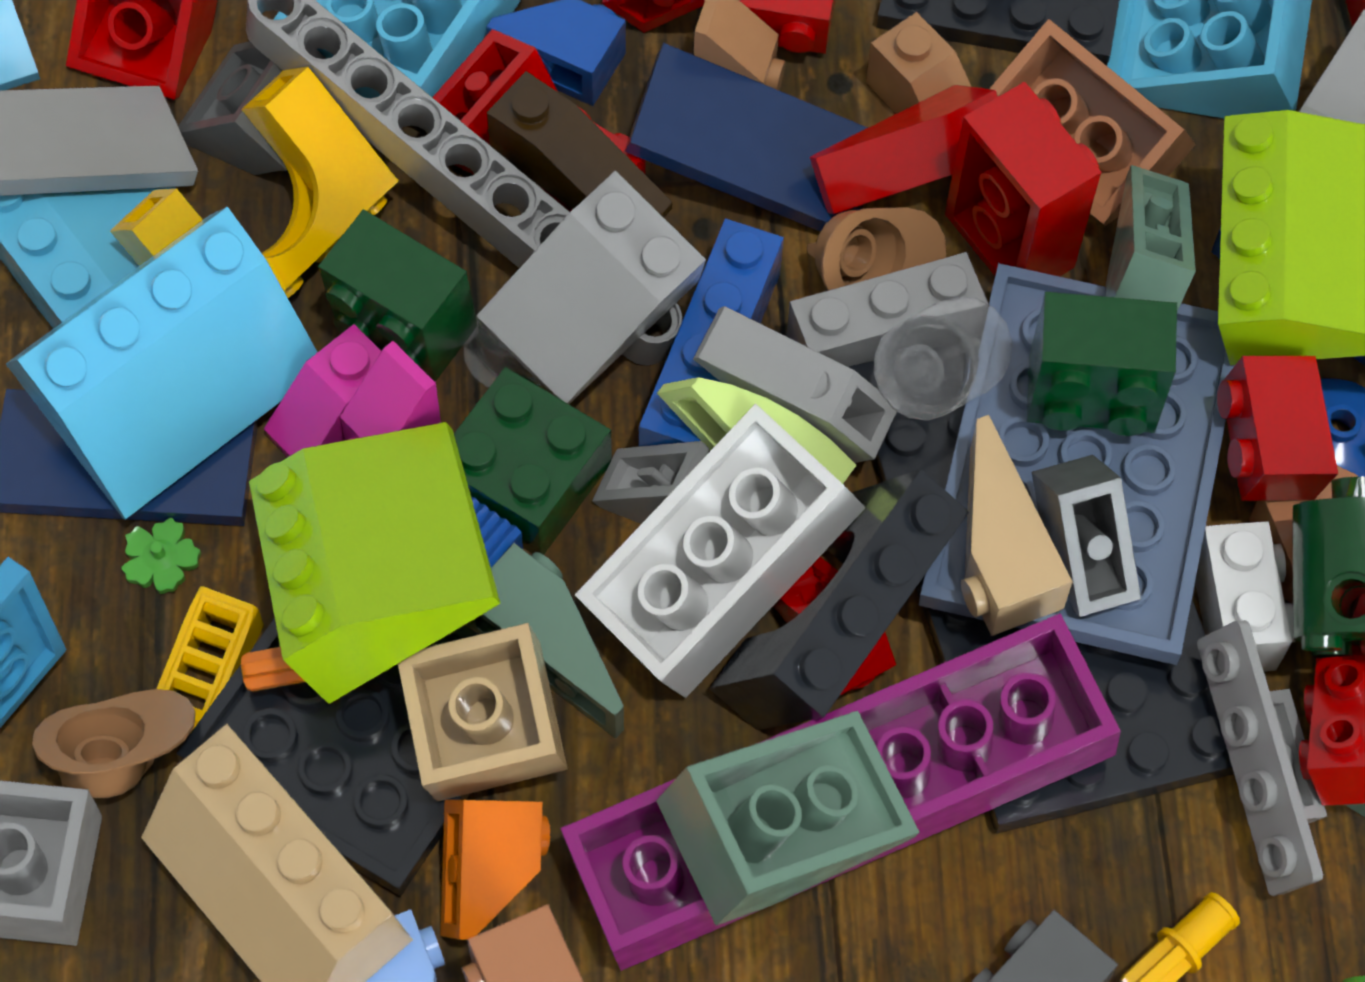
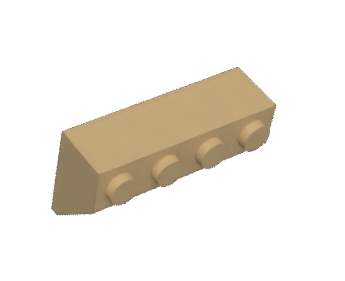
[141,724,413,982]

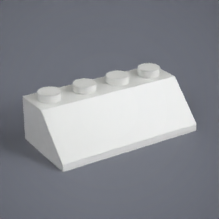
[575,403,866,698]

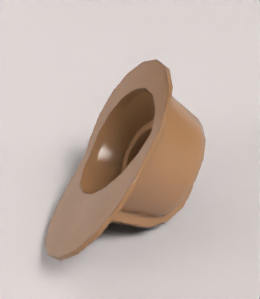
[806,207,946,291]
[32,689,196,798]

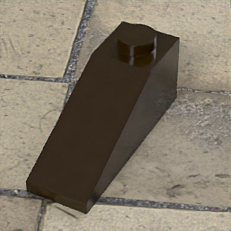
[487,71,673,218]

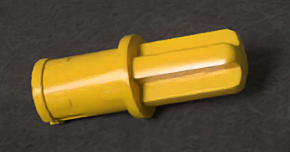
[1119,892,1240,982]

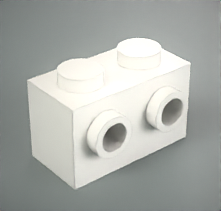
[1195,521,1295,672]

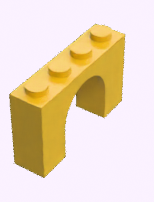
[110,67,398,298]

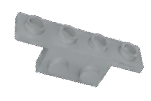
[1197,620,1327,896]

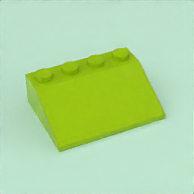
[1218,110,1365,365]
[249,422,501,704]

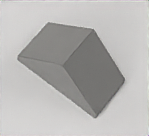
[592,441,709,524]

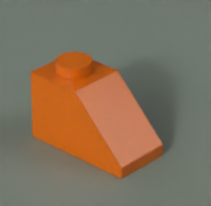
[440,800,550,940]

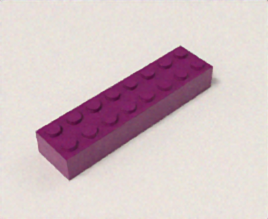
[560,613,1121,971]

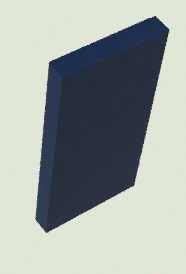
[624,43,868,232]
[0,389,258,526]

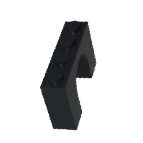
[709,469,969,730]

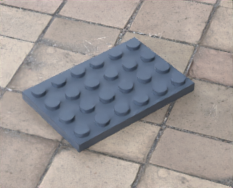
[919,263,1235,665]

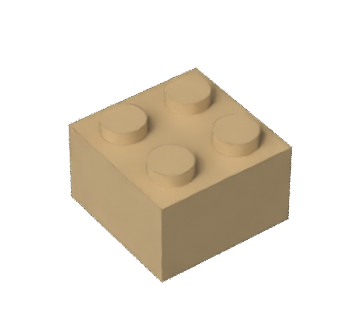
[398,623,568,801]

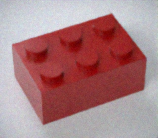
[945,81,1101,277]

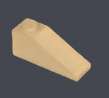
[961,415,1072,636]

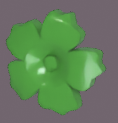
[121,518,201,594]

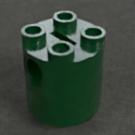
[1292,477,1365,658]

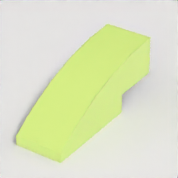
[657,377,856,484]

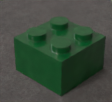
[318,209,478,382]
[1026,292,1177,436]
[454,367,612,555]

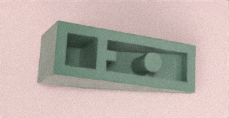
[1106,165,1196,311]
[467,543,624,739]

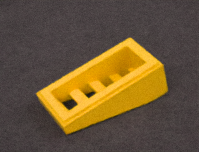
[156,586,264,732]

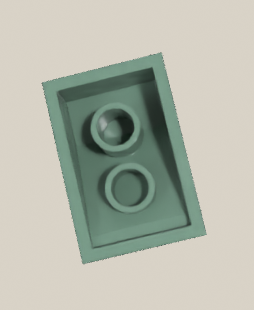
[656,711,920,926]

